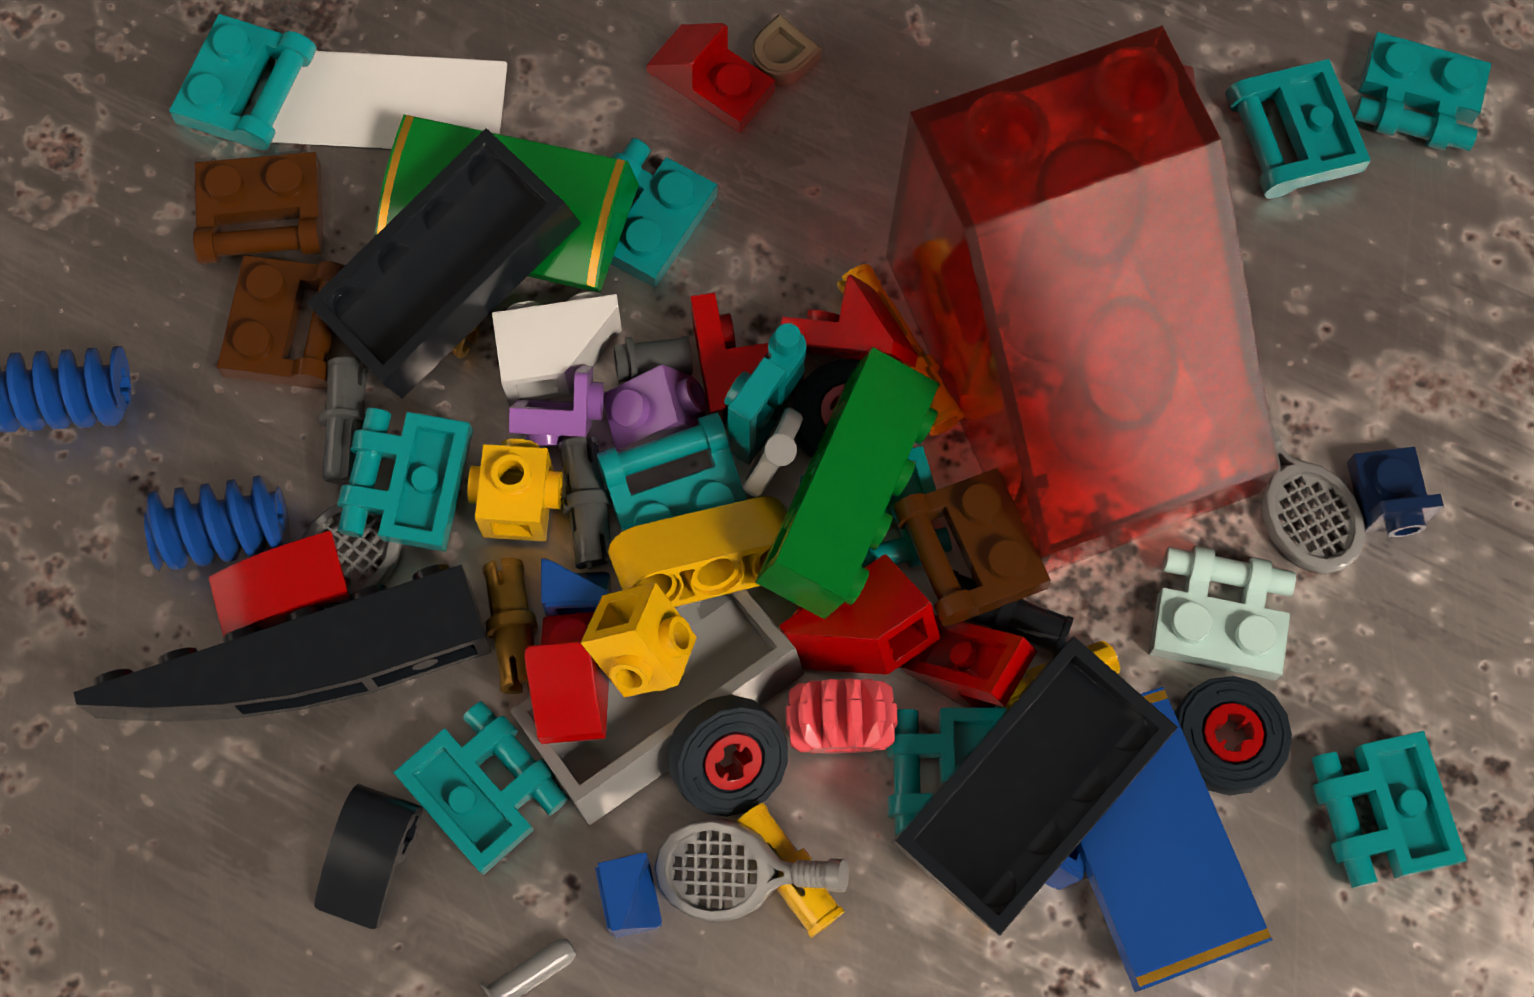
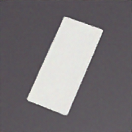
[272,51,507,149]

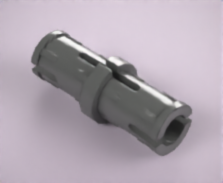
[558,436,613,570]

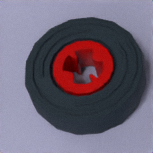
[1174,676,1292,796]
[668,695,788,817]

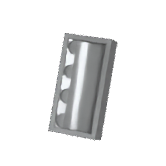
[509,589,804,826]

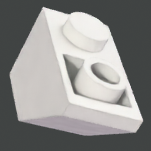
[492,292,622,405]

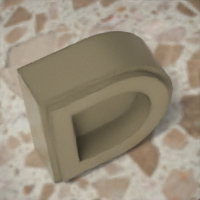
[751,14,822,86]

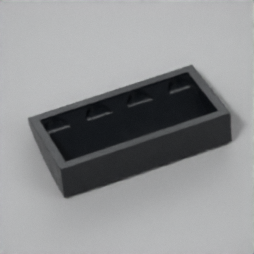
[307,128,581,399]
[891,636,1178,936]

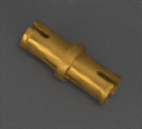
[482,558,538,694]

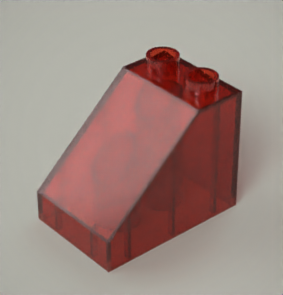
[886,25,1278,573]

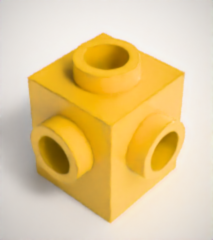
[468,438,563,541]
[581,582,697,698]

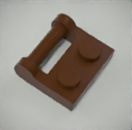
[193,152,324,265]
[217,255,345,389]
[890,468,1051,626]

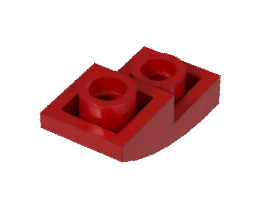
[208,530,350,637]

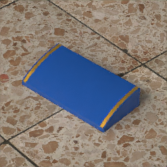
[1076,687,1273,993]

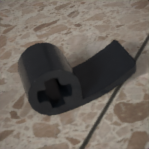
[314,783,423,929]

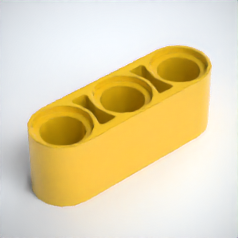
[608,496,787,607]

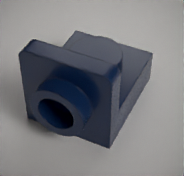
[1347,446,1444,537]

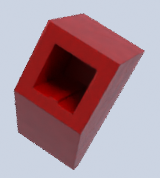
[779,554,941,675]

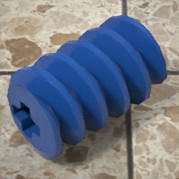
[0,346,131,433]
[144,475,290,571]

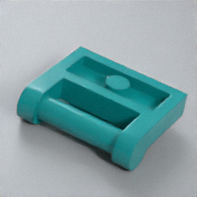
[169,14,317,150]
[1225,59,1371,199]
[596,412,747,532]

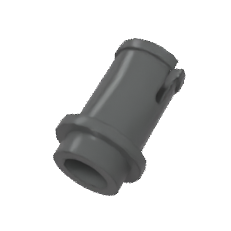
[614,336,693,382]

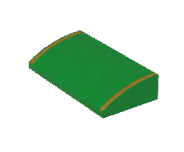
[374,114,639,293]

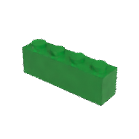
[755,347,940,619]

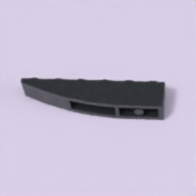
[73,564,492,722]

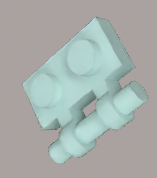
[1149,546,1296,681]

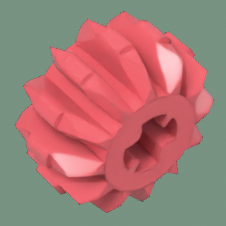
[785,678,898,754]

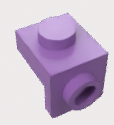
[604,364,708,452]
[509,366,604,445]

